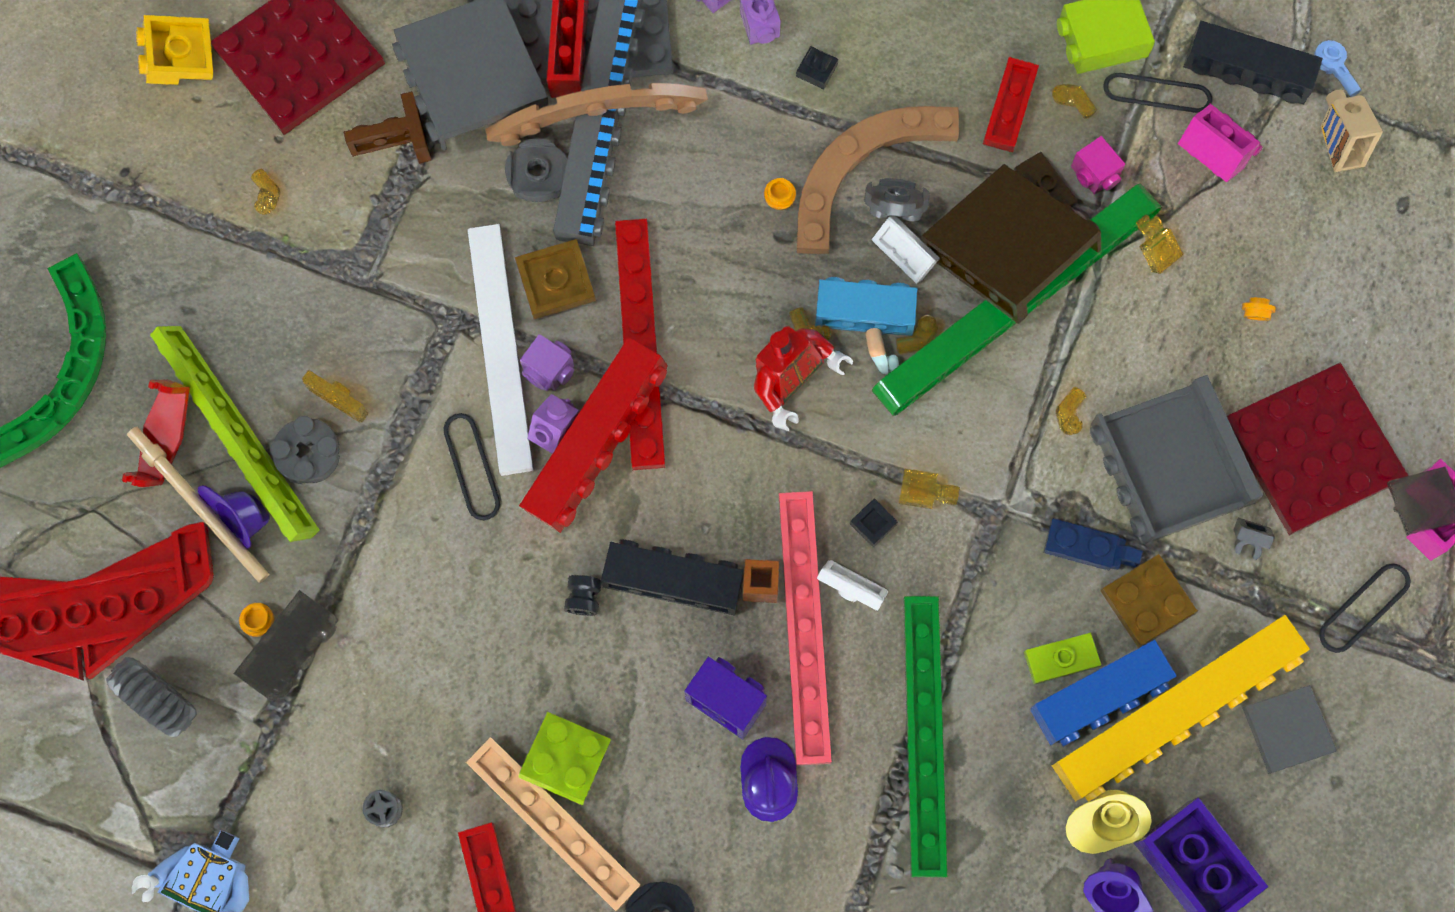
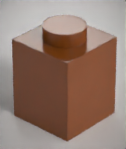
[743,559,779,603]

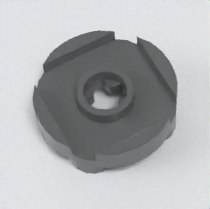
[505,139,567,202]
[864,178,930,221]
[270,416,340,484]

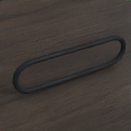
[1103,73,1212,113]
[443,413,500,521]
[1319,563,1411,653]

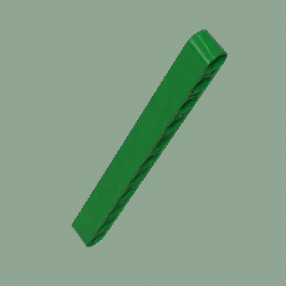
[872,183,1162,416]

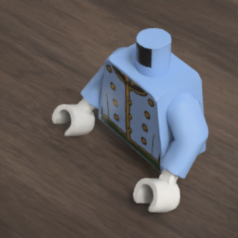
[131,830,249,912]

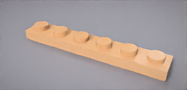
[466,737,641,912]

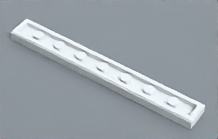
[468,224,534,476]

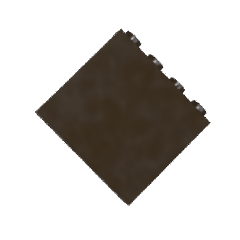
[922,164,1101,324]

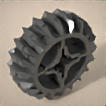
[106,657,197,737]

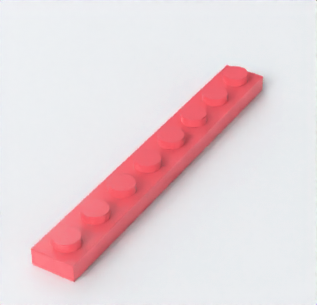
[779,491,832,766]

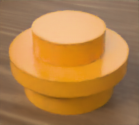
[764,178,796,210]
[1242,297,1276,321]
[239,603,274,637]

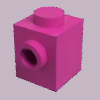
[1071,136,1126,195]

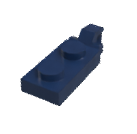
[1043,518,1143,571]

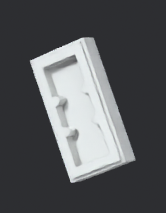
[872,216,940,284]
[817,560,888,611]

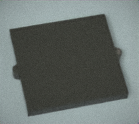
[1387,466,1455,536]

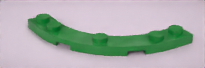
[0,253,106,468]

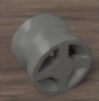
[363,790,403,828]

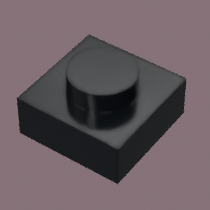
[850,498,898,547]

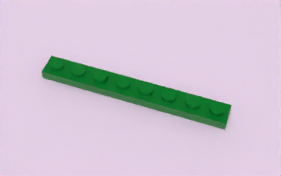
[903,596,948,878]

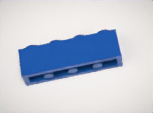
[1030,640,1177,747]

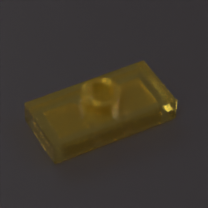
[302,370,369,423]

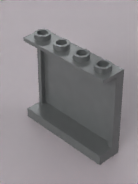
[392,0,549,151]
[1090,375,1263,544]

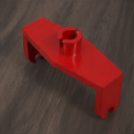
[121,379,190,487]

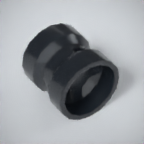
[564,575,602,616]

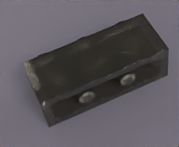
[233,590,338,702]

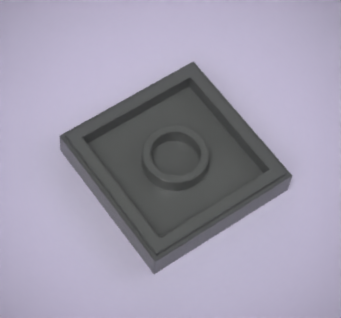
[1243,685,1337,774]

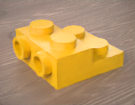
[136,15,213,85]

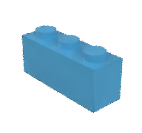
[815,277,918,336]

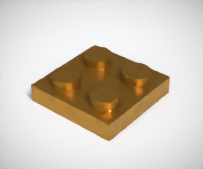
[515,239,596,319]
[1100,554,1198,648]

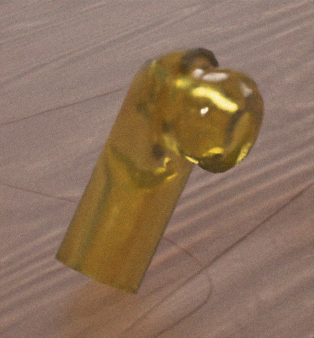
[1052,84,1097,119]
[251,169,281,215]
[789,307,832,341]
[896,315,938,354]
[1056,387,1086,435]

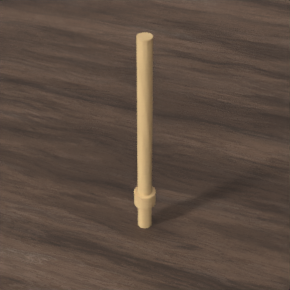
[127,426,270,583]

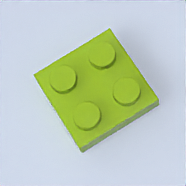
[518,712,611,805]

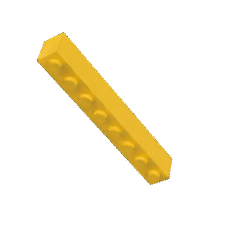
[1052,615,1310,802]

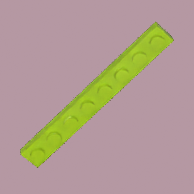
[150,326,320,542]

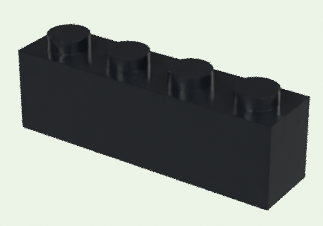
[1183,20,1323,105]
[601,539,744,616]

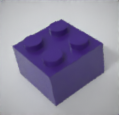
[684,656,767,740]

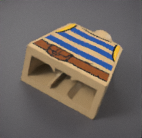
[1321,89,1383,172]

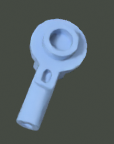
[1314,40,1362,97]

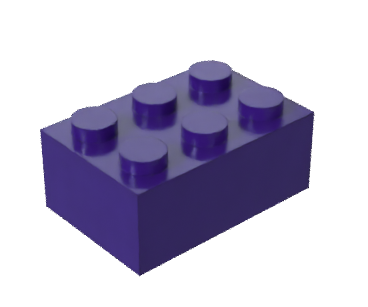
[1134,798,1268,912]

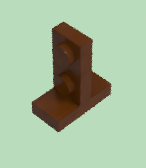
[343,91,432,164]

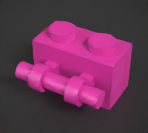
[1178,104,1263,182]

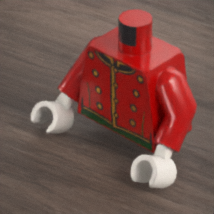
[754,326,853,431]

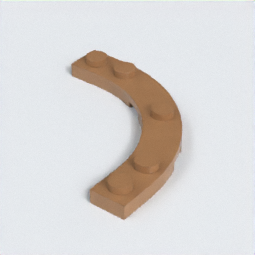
[485,83,708,146]
[797,106,959,254]

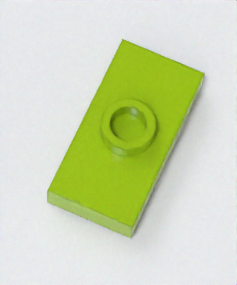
[1024,632,1101,685]

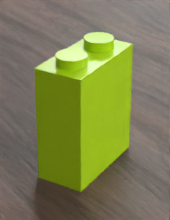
[1057,0,1155,74]

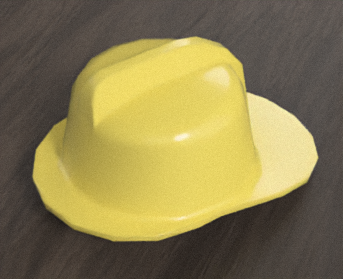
[1065,789,1152,854]

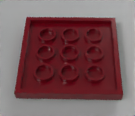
[211,0,385,135]
[1227,362,1409,536]

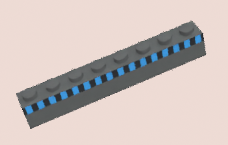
[553,0,644,246]

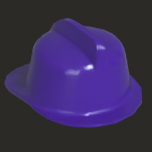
[197,485,270,549]
[740,737,798,822]
[1083,858,1154,912]

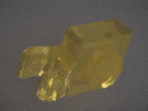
[1136,215,1183,274]
[899,469,960,509]

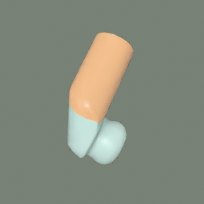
[865,328,899,375]

